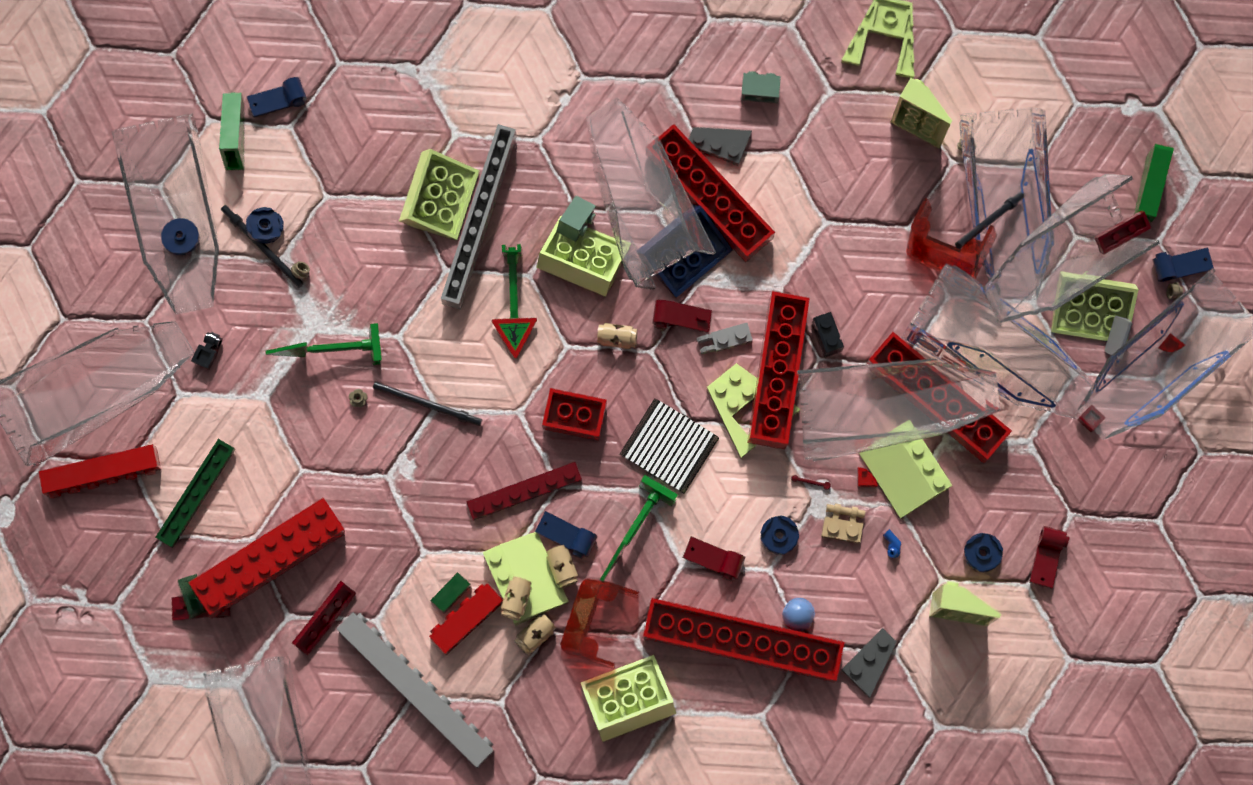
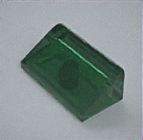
[177,574,206,619]

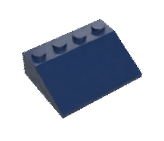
[637,204,733,298]

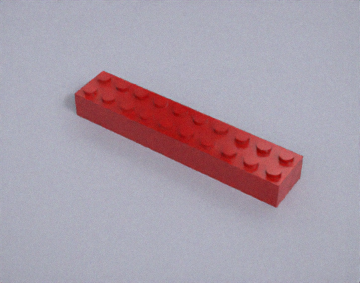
[643,598,845,683]

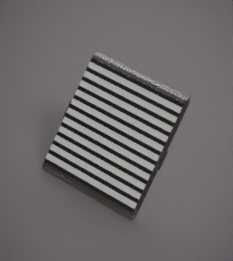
[619,398,719,494]

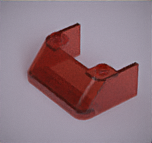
[906,198,997,282]
[561,578,639,669]

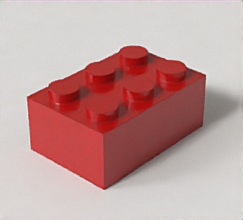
[542,388,607,441]

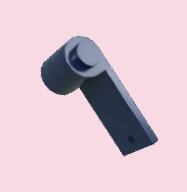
[246,77,307,118]
[1153,247,1214,282]
[535,511,598,559]

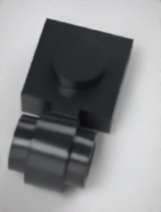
[191,332,223,370]

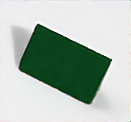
[430,572,472,614]

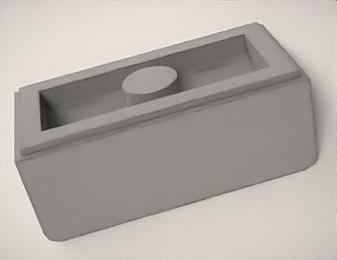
[1105,316,1132,359]

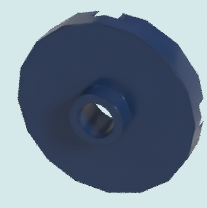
[246,207,284,244]
[161,218,200,256]
[760,516,799,555]
[964,533,1003,572]

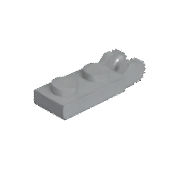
[697,323,753,354]

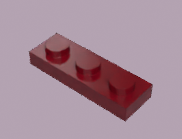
[1094,211,1151,254]

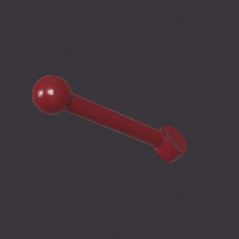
[791,475,831,490]

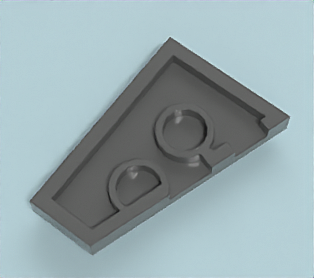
[689,127,752,166]
[841,628,897,698]

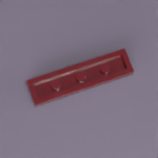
[292,581,357,656]

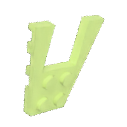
[841,0,915,79]
[707,363,800,458]

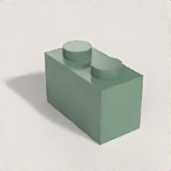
[741,71,781,104]
[556,196,596,242]

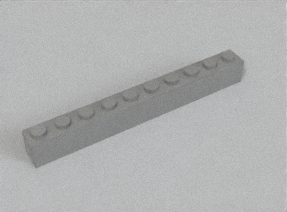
[441,124,517,310]
[337,612,494,768]

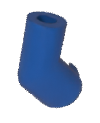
[883,529,901,558]

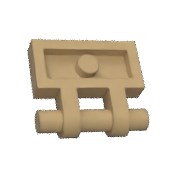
[821,503,865,544]

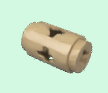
[597,323,638,349]
[546,545,578,589]
[501,577,532,621]
[514,614,556,655]

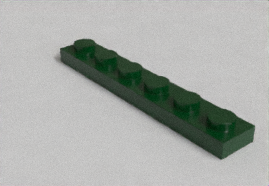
[155,439,236,548]

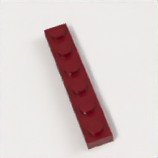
[466,462,582,521]

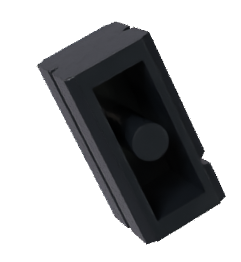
[812,312,844,358]

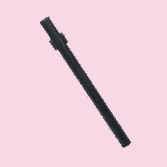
[955,192,1024,249]
[221,205,304,288]
[373,381,483,426]

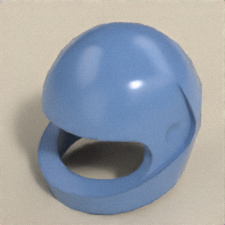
[782,598,815,631]

